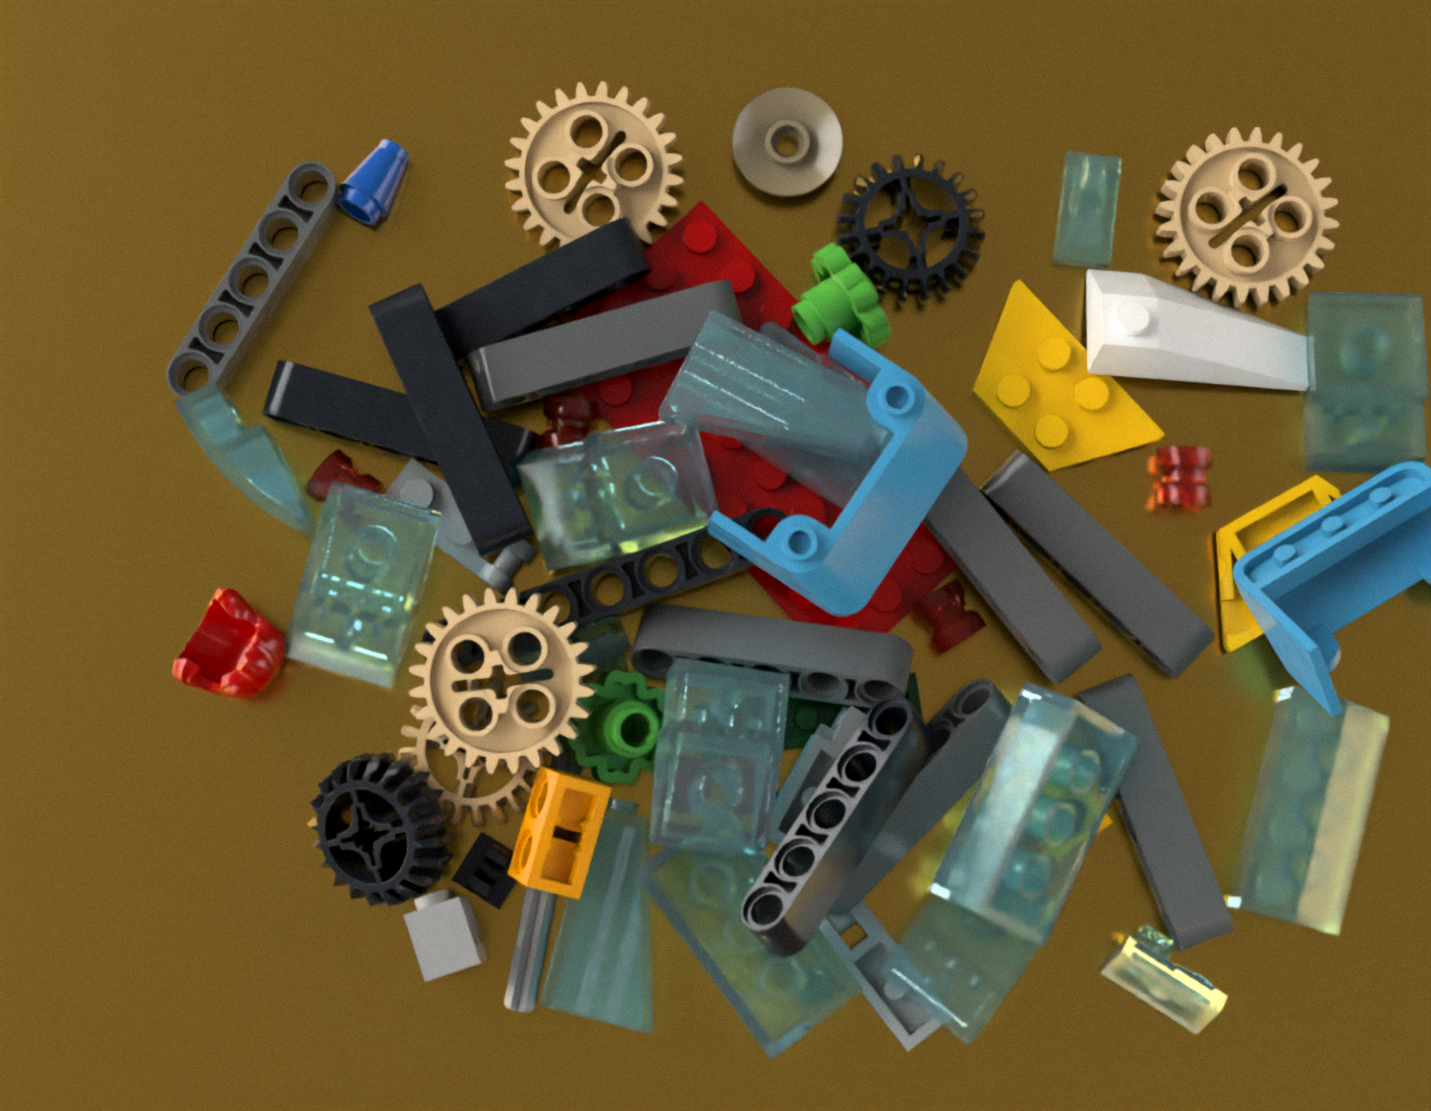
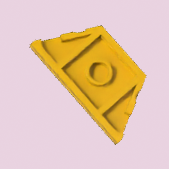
[971,279,1165,474]
[1216,475,1342,653]

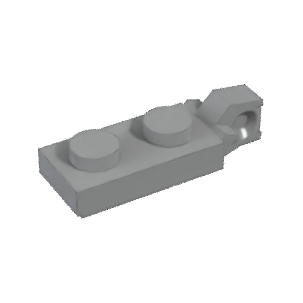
[757,706,866,846]

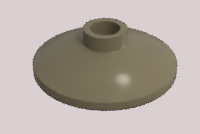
[732,87,843,197]

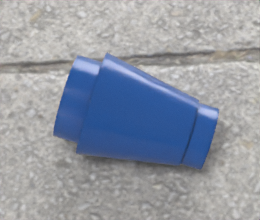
[337,139,410,225]

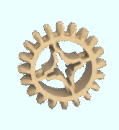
[398,676,551,827]

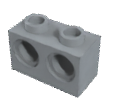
[403,888,489,982]

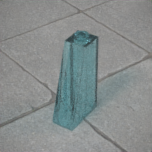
[658,309,894,464]
[539,797,654,1034]

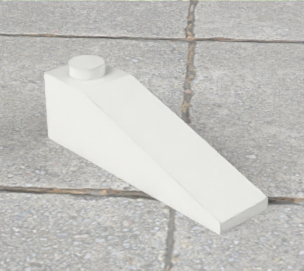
[1086,269,1309,391]

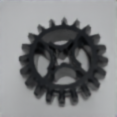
[836,154,986,304]
[307,752,457,907]

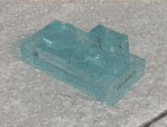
[1052,151,1122,269]
[515,615,632,693]
[1100,924,1228,1035]

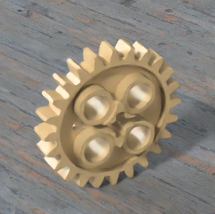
[505,81,685,248]
[1156,127,1339,308]
[409,587,597,774]

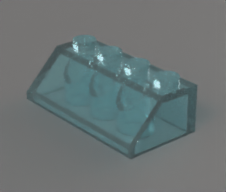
[928,682,1140,947]
[1227,686,1391,936]
[633,803,864,1060]

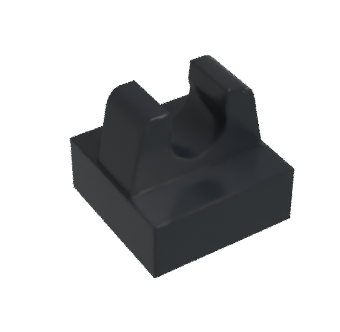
[451,831,518,910]

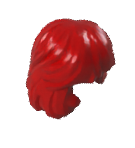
[172,588,286,700]

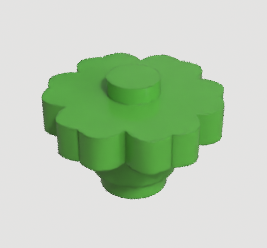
[791,242,892,350]
[561,669,676,785]

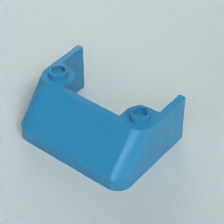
[708,327,967,617]
[1233,461,1431,717]

